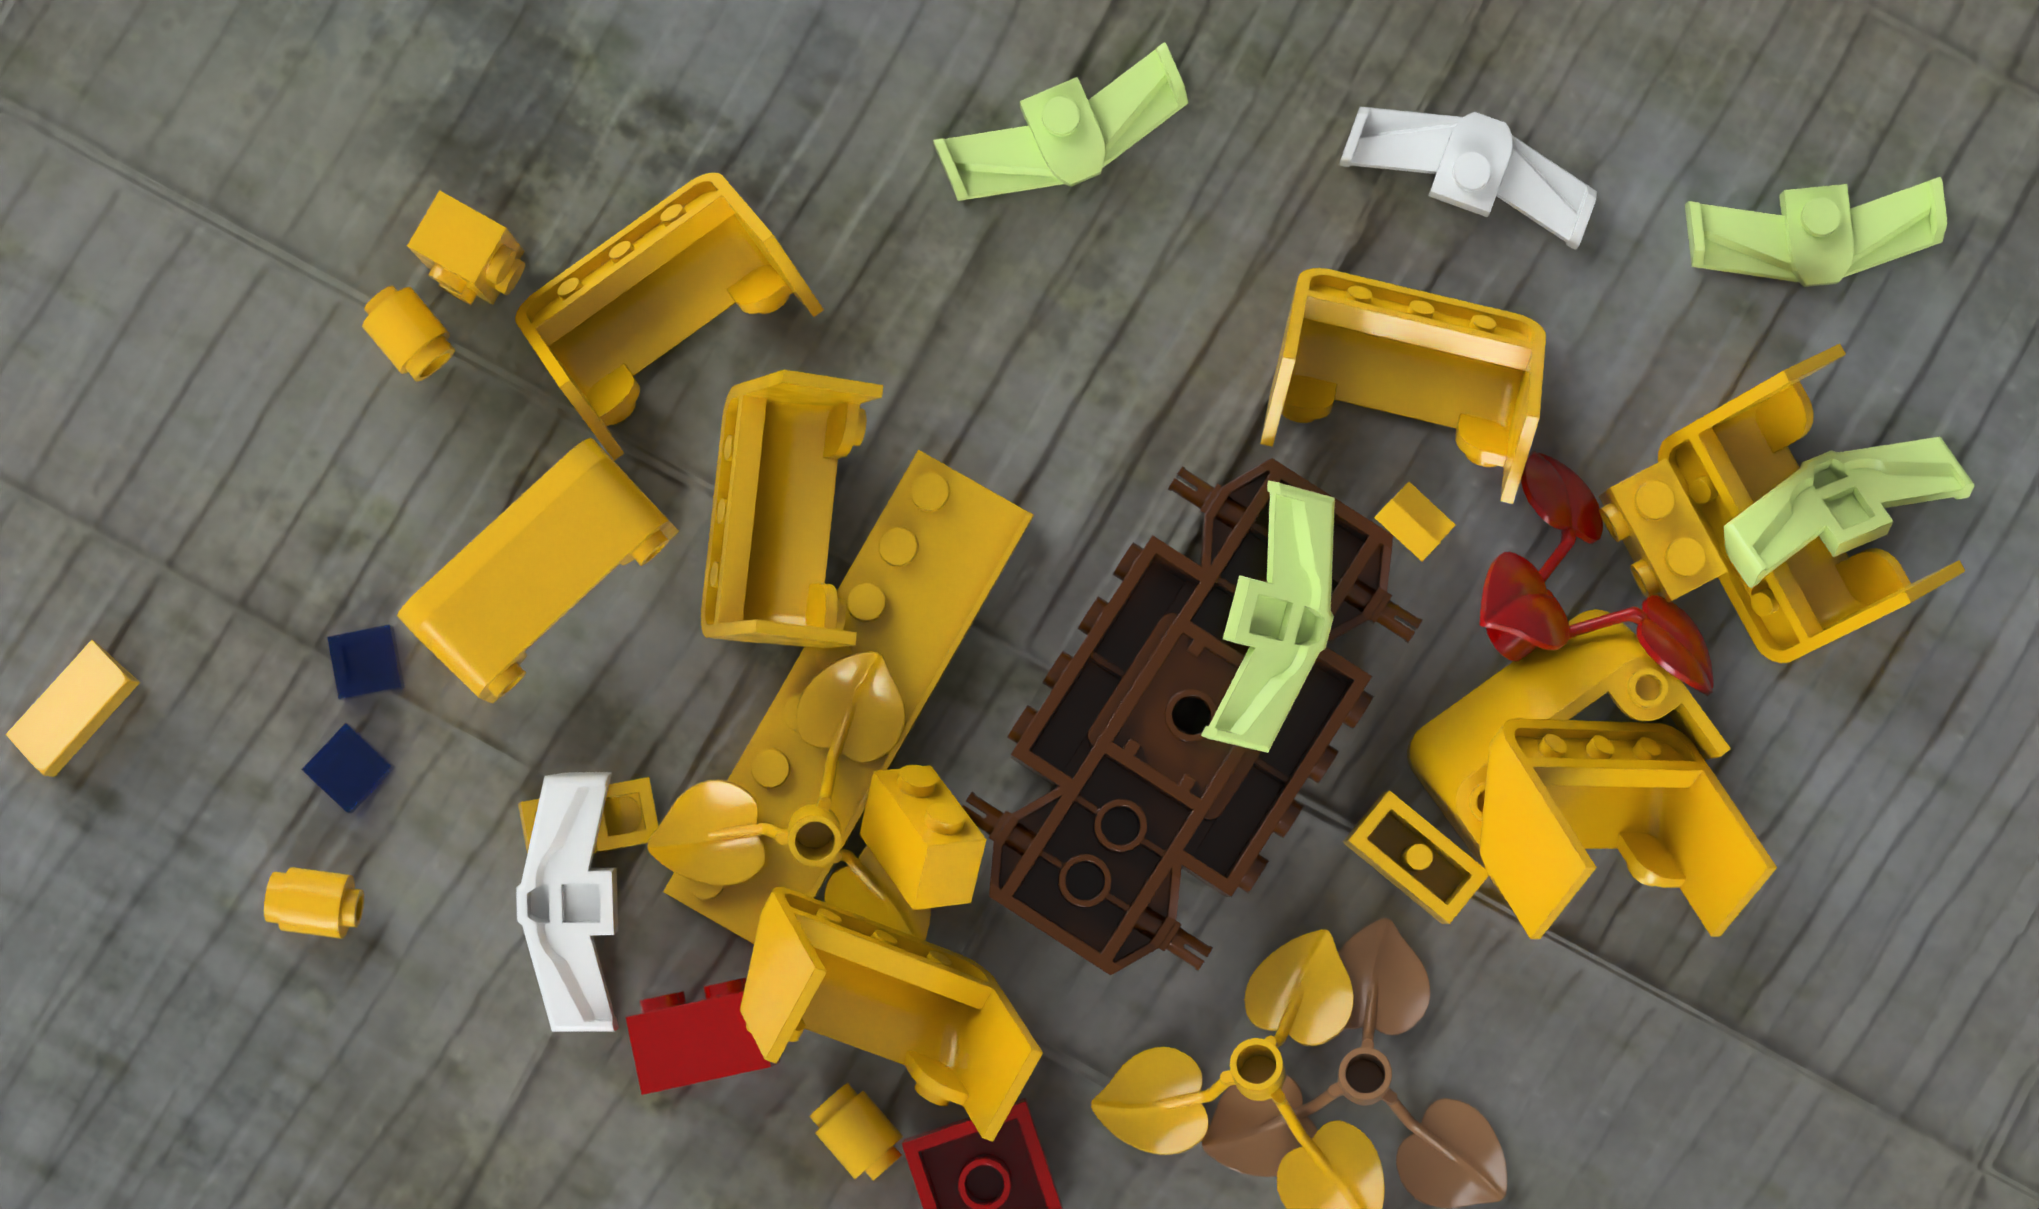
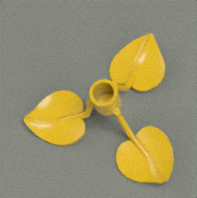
[647,651,931,940]
[1091,929,1385,1209]

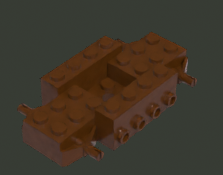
[962,458,1423,976]

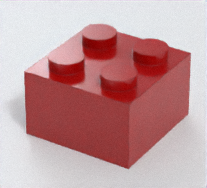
[625,977,780,1095]
[901,1097,1063,1209]

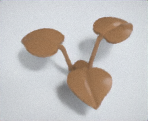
[1202,918,1507,1209]

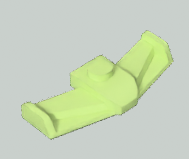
[933,42,1188,201]
[1685,177,1947,287]
[1724,437,1975,588]
[1201,480,1335,753]

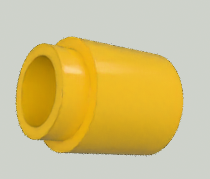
[362,285,455,382]
[264,867,364,939]
[809,1082,904,1181]

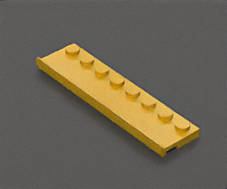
[663,450,1034,944]

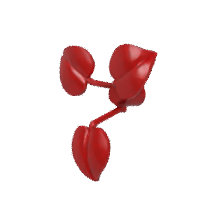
[1479,451,1714,696]

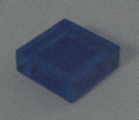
[327,624,405,700]
[301,723,395,814]

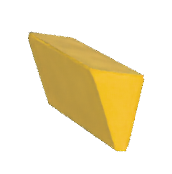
[5,640,141,777]

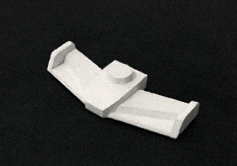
[1339,107,1597,250]
[516,772,619,1032]

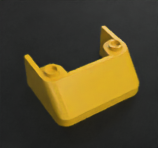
[515,173,824,461]
[1260,268,1546,504]
[1658,343,1965,663]
[701,369,883,648]
[397,437,679,704]
[1407,609,1731,901]
[1479,718,1777,939]
[740,887,1043,1142]

